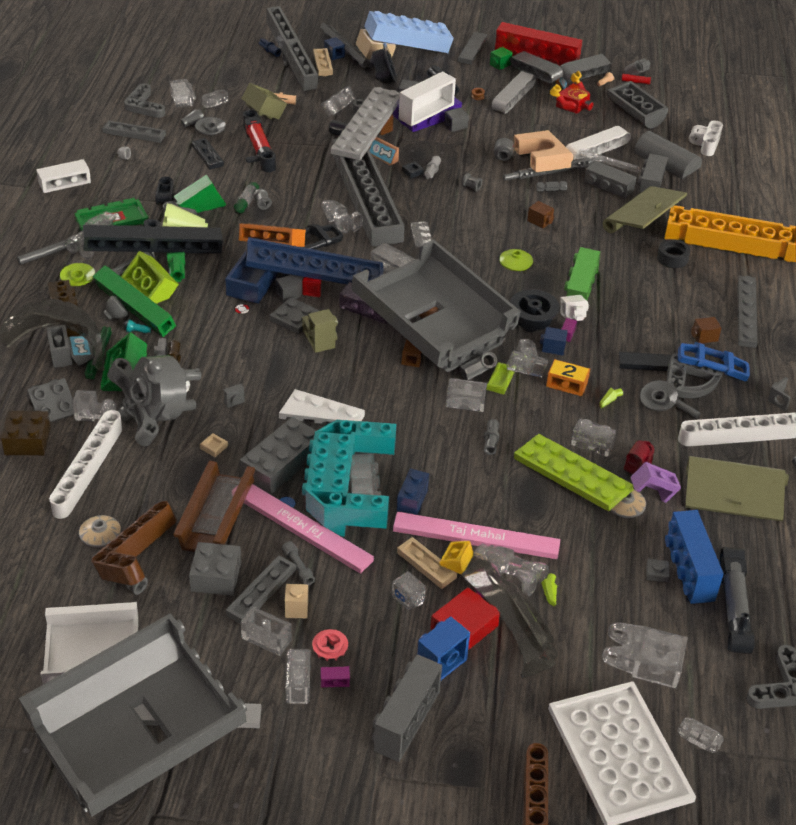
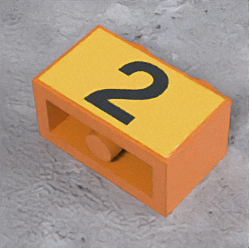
[546,359,590,396]

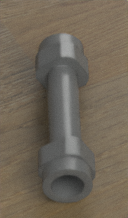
[282,541,315,586]

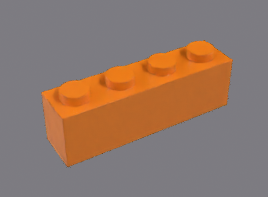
[239,224,306,247]

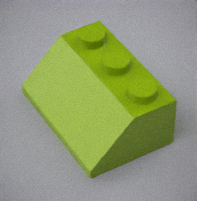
[121,251,179,303]

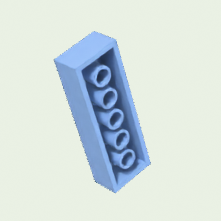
[364,11,454,53]

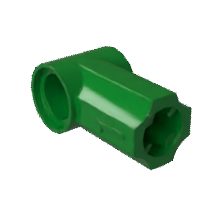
[167,252,186,282]

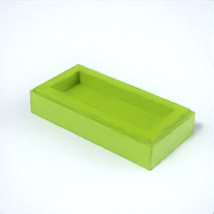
[486,362,516,395]

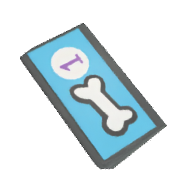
[68,336,95,366]

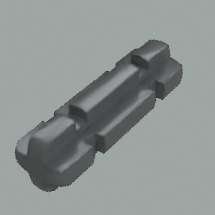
[536,181,567,192]

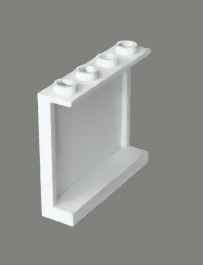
[41,602,138,685]

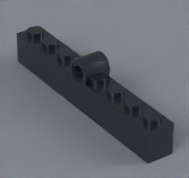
[82,219,223,253]

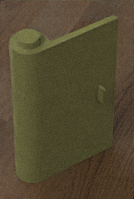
[603,186,687,233]
[685,456,789,521]

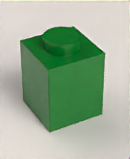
[490,47,513,70]

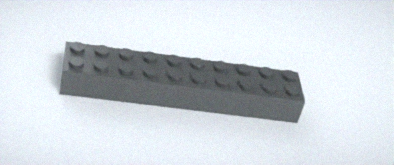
[332,139,404,246]

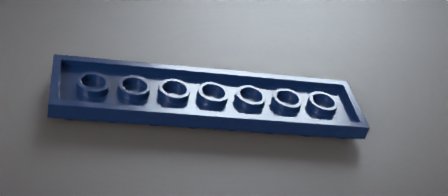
[246,237,383,285]

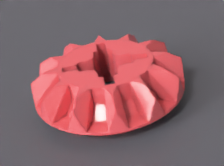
[312,629,348,661]

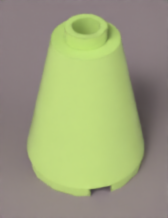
[163,203,208,227]

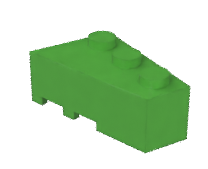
[564,247,600,300]

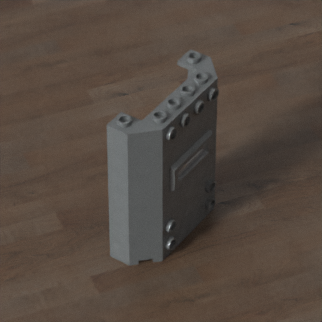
[351,240,521,372]
[19,613,247,817]

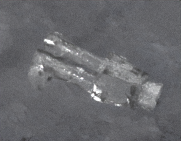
[321,200,364,233]
[65,211,116,259]
[474,543,549,596]

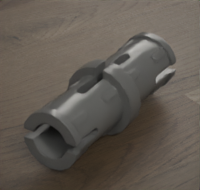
[484,419,500,455]

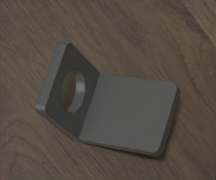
[768,377,791,411]

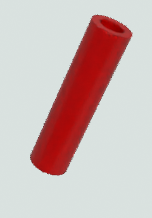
[622,74,651,85]

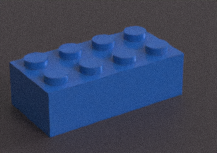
[665,510,723,604]

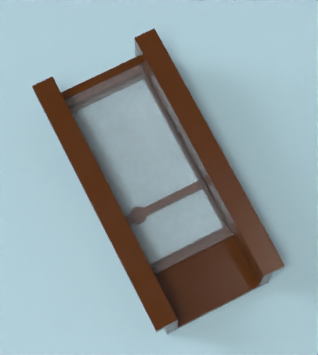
[173,461,255,552]

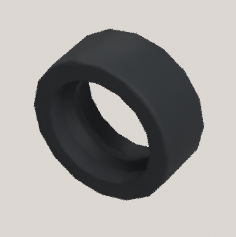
[657,239,691,268]

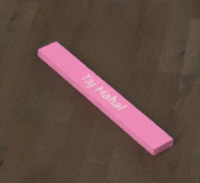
[232,484,374,574]
[393,512,560,559]

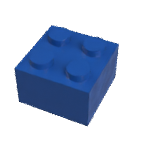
[417,616,470,680]

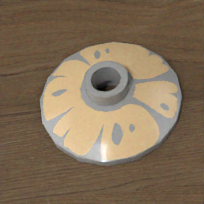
[610,489,646,518]
[79,515,121,548]

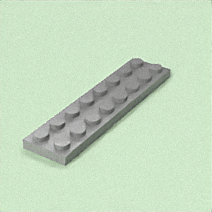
[331,87,400,160]

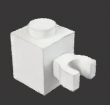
[560,295,589,321]

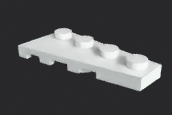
[279,389,365,424]

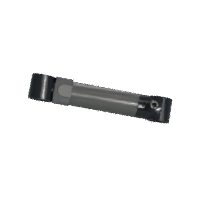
[720,547,755,654]

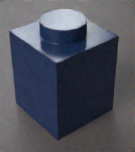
[324,37,345,60]
[540,327,568,355]

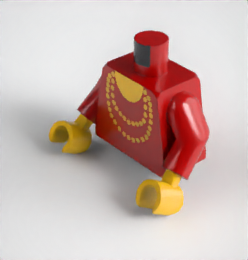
[550,71,594,113]

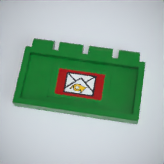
[75,198,149,233]

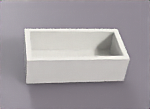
[399,72,456,126]

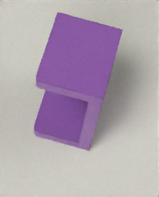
[630,462,681,503]

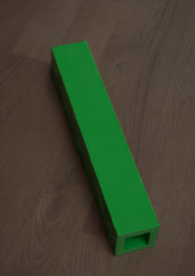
[92,265,176,337]

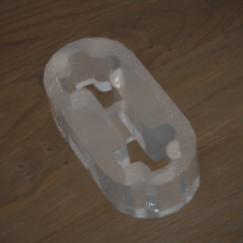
[202,90,228,107]
[678,718,724,753]

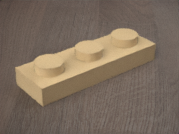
[313,48,333,76]
[397,537,457,589]

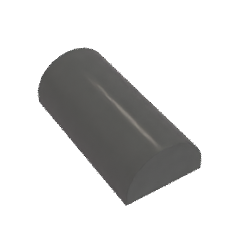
[607,81,668,129]
[634,131,702,179]

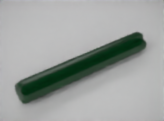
[84,326,112,380]

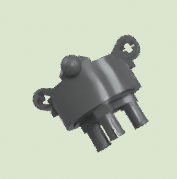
[107,355,201,446]

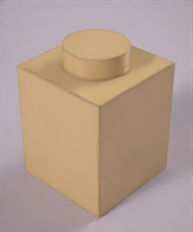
[285,584,308,618]

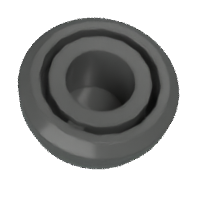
[104,296,128,320]

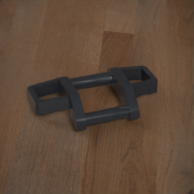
[303,224,343,250]

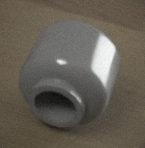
[494,138,514,161]

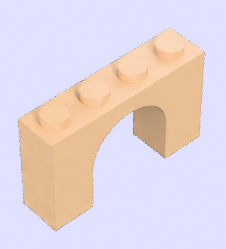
[514,130,573,172]

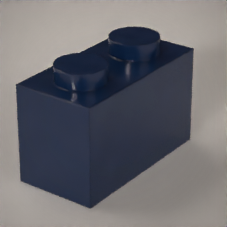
[397,468,429,515]

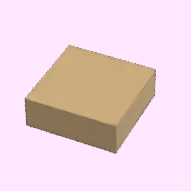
[200,433,228,457]

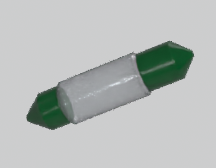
[234,182,259,214]

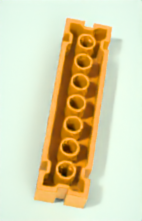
[665,205,796,262]

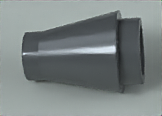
[181,109,204,128]

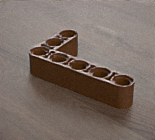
[91,501,177,585]
[523,743,548,825]

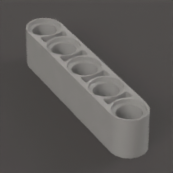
[492,71,536,114]

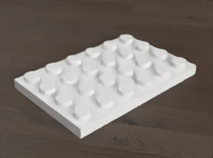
[548,681,696,825]

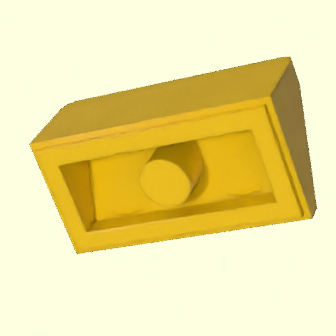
[439,541,473,574]

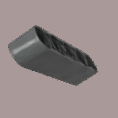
[510,51,563,83]
[560,54,612,83]

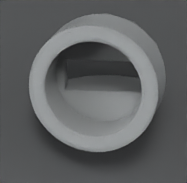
[117,147,131,160]

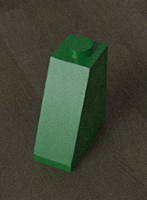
[174,174,226,213]

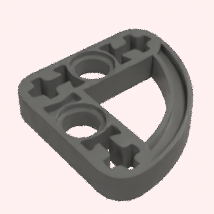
[666,353,723,398]

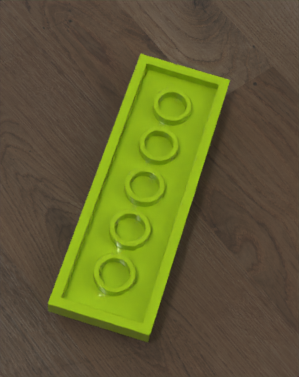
[514,434,633,512]

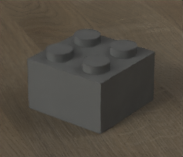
[189,542,241,596]

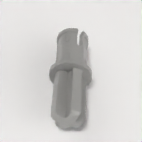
[424,156,441,179]

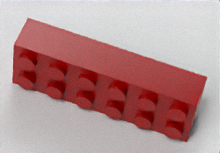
[495,22,583,66]

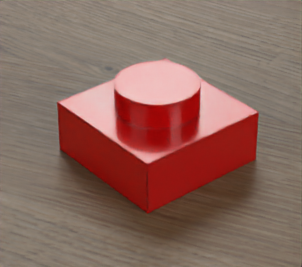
[303,277,321,297]

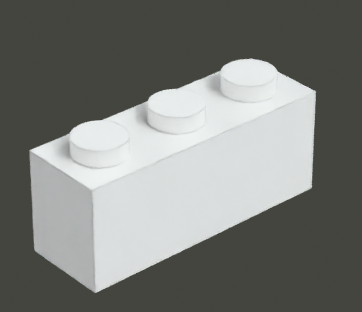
[36,159,91,193]

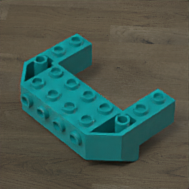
[302,419,397,537]

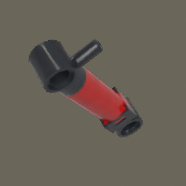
[243,110,276,173]

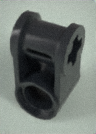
[155,176,174,204]

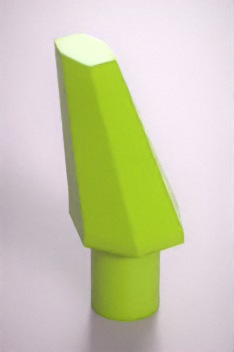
[599,388,623,409]
[541,573,557,606]

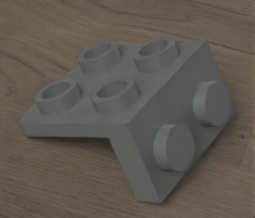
[26,378,77,422]

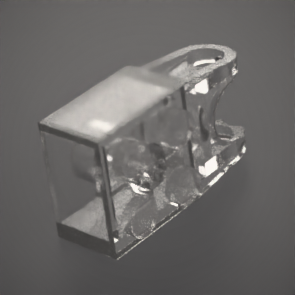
[602,623,688,688]

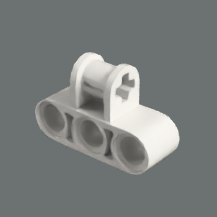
[689,121,723,156]

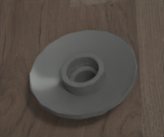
[195,117,226,135]
[640,380,678,411]

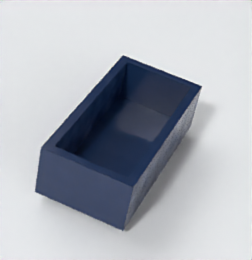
[225,251,280,304]

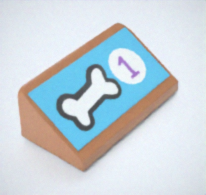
[369,137,399,165]

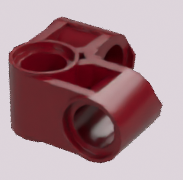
[624,440,655,474]

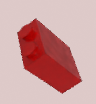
[430,588,500,650]

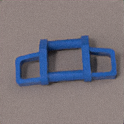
[678,342,750,381]

